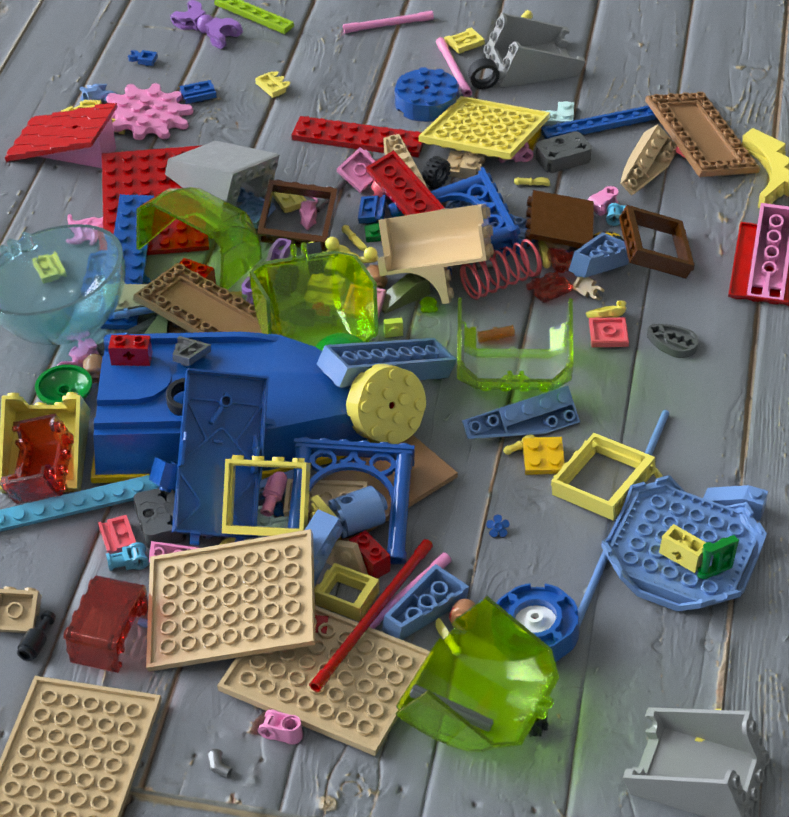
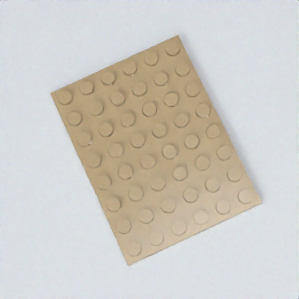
[146,529,316,672]
[217,606,433,756]
[0,676,162,817]

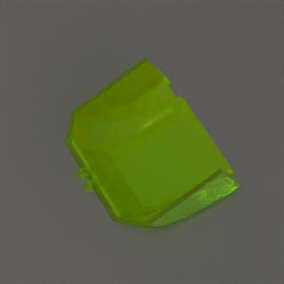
[136,187,262,290]
[249,242,378,347]
[396,596,559,753]

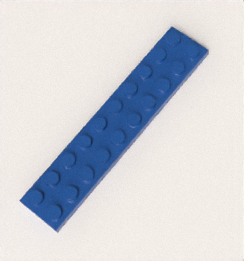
[100,194,155,330]

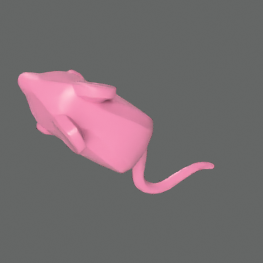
[299,197,318,230]
[57,338,99,368]

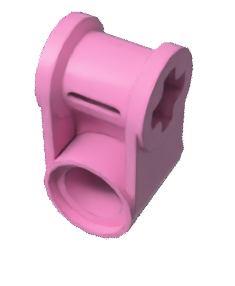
[588,186,618,216]
[258,709,303,745]

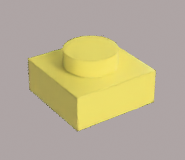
[384,317,403,338]

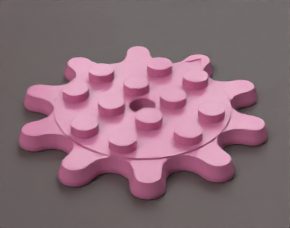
[106,83,193,140]

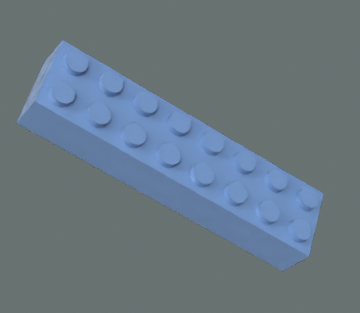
[317,338,457,388]

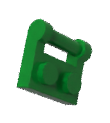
[697,535,739,580]

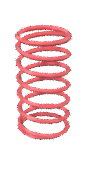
[460,239,542,300]

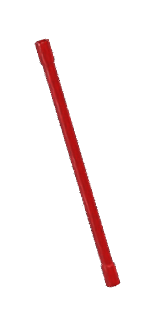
[309,539,433,692]

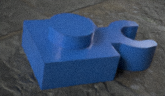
[128,50,158,66]

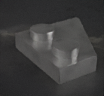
[173,336,211,366]

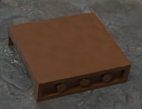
[524,190,594,248]

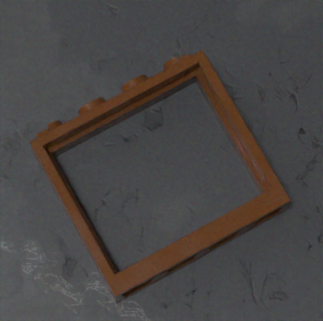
[257,179,338,251]
[619,205,695,279]

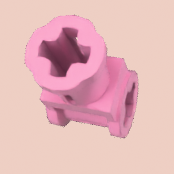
[499,143,534,163]

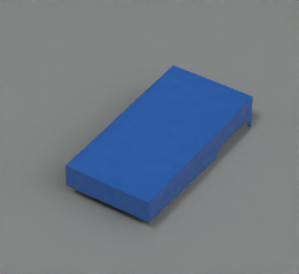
[172,368,269,545]

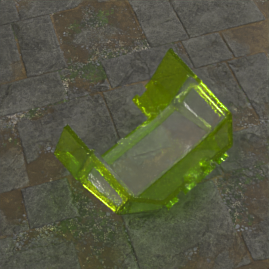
[457,297,574,392]

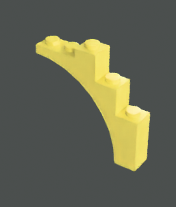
[742,128,789,208]

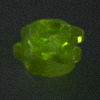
[419,297,438,313]

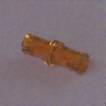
[477,325,515,343]

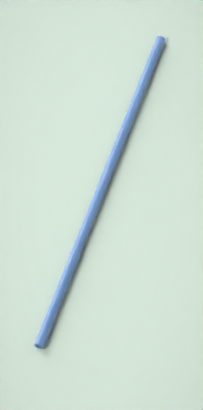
[578,410,670,628]

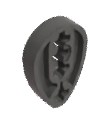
[647,324,699,358]

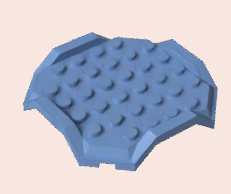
[601,475,767,611]

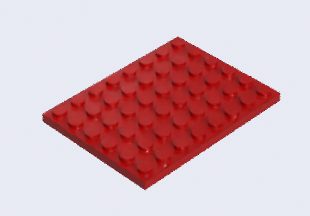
[102,145,209,255]

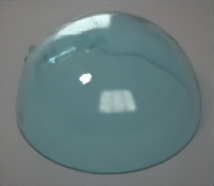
[0,224,126,346]

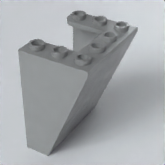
[484,13,586,87]
[165,141,280,217]
[623,707,770,817]

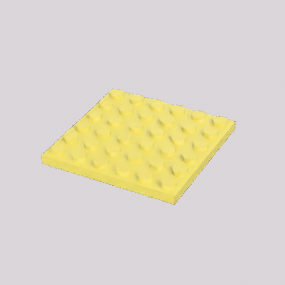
[419,96,550,160]

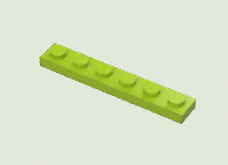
[214,0,294,34]

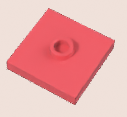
[589,317,629,348]

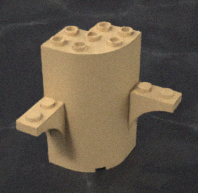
[377,203,494,304]

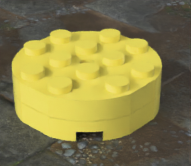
[346,364,426,444]

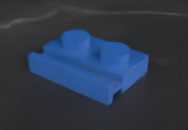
[180,80,217,104]
[358,195,387,224]

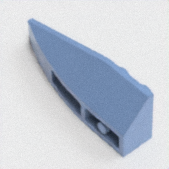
[462,386,580,439]

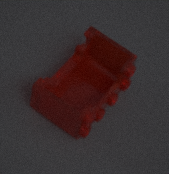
[0,413,74,504]
[63,575,148,673]

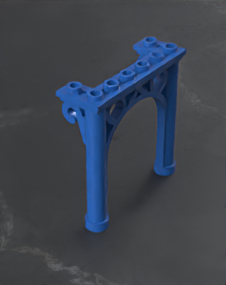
[388,167,522,257]
[288,437,415,565]

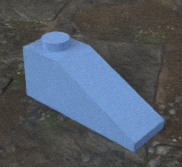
[703,485,768,521]

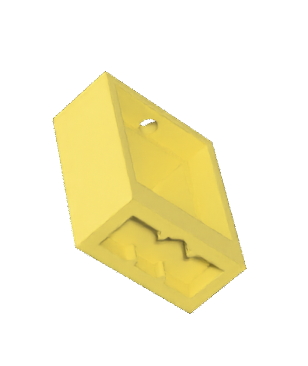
[314,563,380,622]

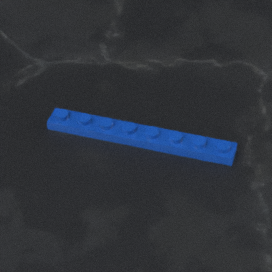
[541,106,658,140]

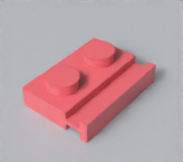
[98,515,137,554]

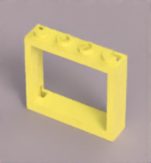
[551,433,655,521]
[222,455,311,536]

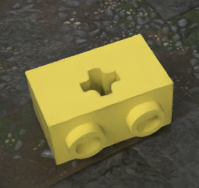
[659,524,706,573]

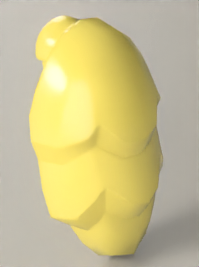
[585,300,627,318]

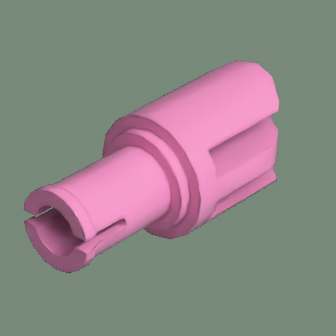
[260,471,287,516]

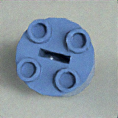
[328,485,388,538]

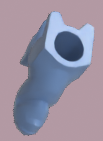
[80,84,117,103]

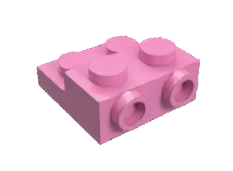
[336,147,375,194]

